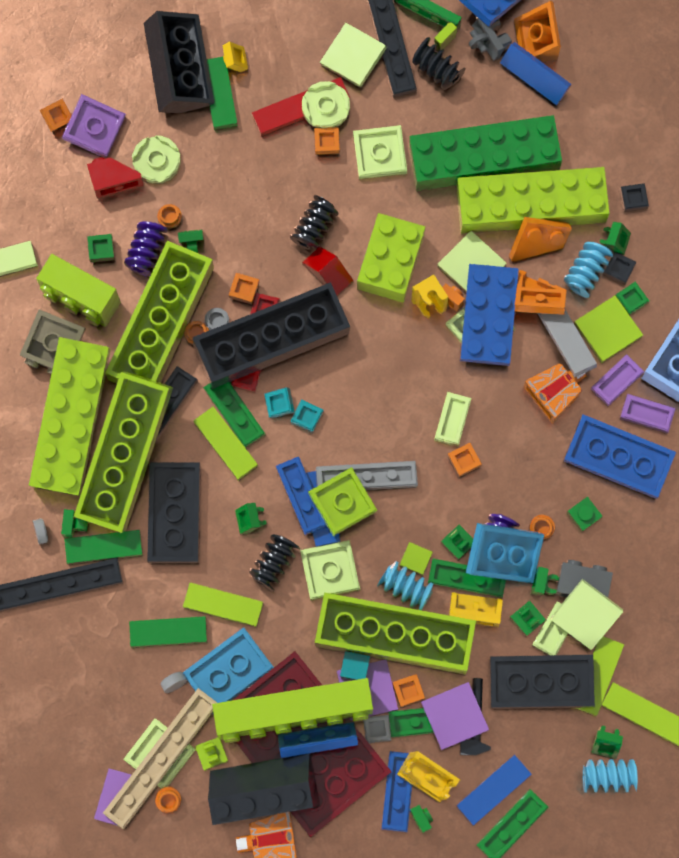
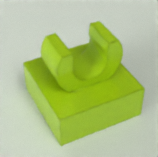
[195,737,228,771]

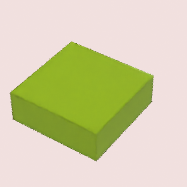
[434,22,457,52]
[400,542,433,576]

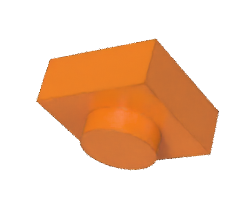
[39,98,72,132]
[314,127,340,155]
[228,273,260,305]
[442,283,465,312]
[448,443,482,477]
[392,674,425,707]

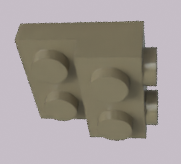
[20,309,86,374]

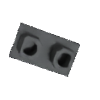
[469,16,512,61]

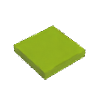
[574,296,643,363]
[308,467,377,536]

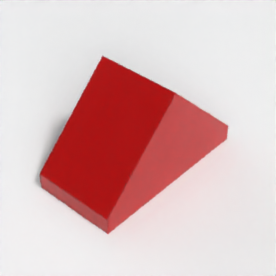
[302,247,354,296]

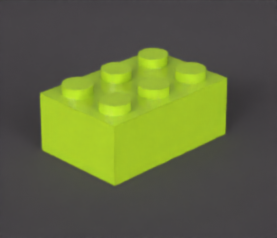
[357,213,426,303]
[36,254,121,327]

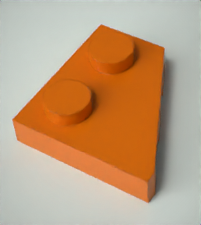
[509,217,572,261]
[515,270,567,315]

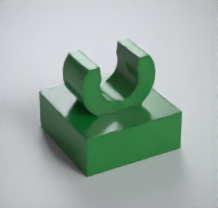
[600,222,631,255]
[178,229,204,253]
[235,503,267,534]
[61,509,88,539]
[441,524,473,560]
[530,567,559,597]
[510,600,546,637]
[592,725,623,759]

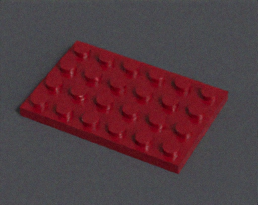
[234,651,391,838]

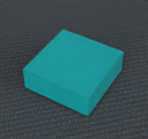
[264,387,295,419]
[290,399,324,433]
[340,651,370,680]

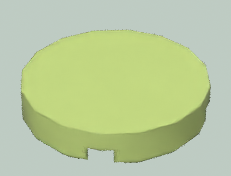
[302,81,350,128]
[132,136,181,184]

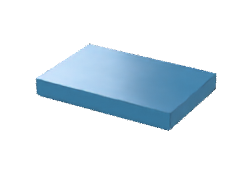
[466,523,545,583]
[183,627,274,715]

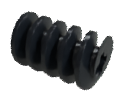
[412,37,466,90]
[290,195,339,250]
[249,534,300,592]

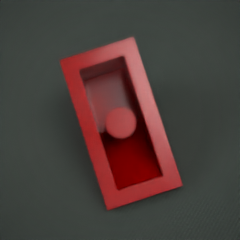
[87,157,144,199]

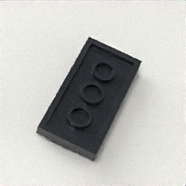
[147,462,200,563]
[490,655,595,709]

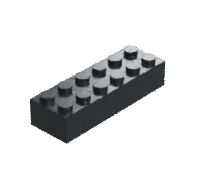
[193,282,350,389]

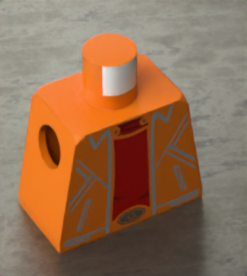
[523,364,586,424]
[236,812,297,858]

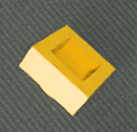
[222,42,248,72]

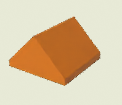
[514,1,561,62]

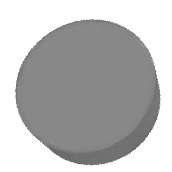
[204,308,229,330]
[33,518,48,545]
[160,672,187,693]

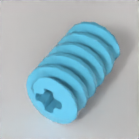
[564,242,613,298]
[377,561,433,610]
[583,759,638,793]

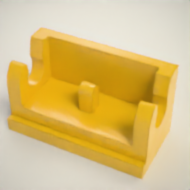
[411,275,448,318]
[449,592,503,627]
[397,751,460,803]

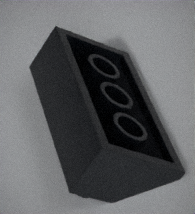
[144,11,214,113]
[208,753,320,825]

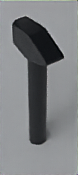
[460,678,491,756]

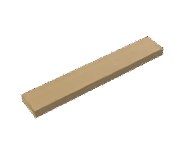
[103,688,217,829]

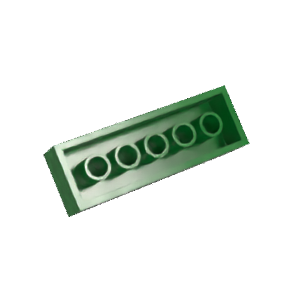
[409,115,562,191]

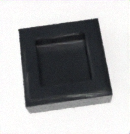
[620,183,649,212]
[603,251,636,285]

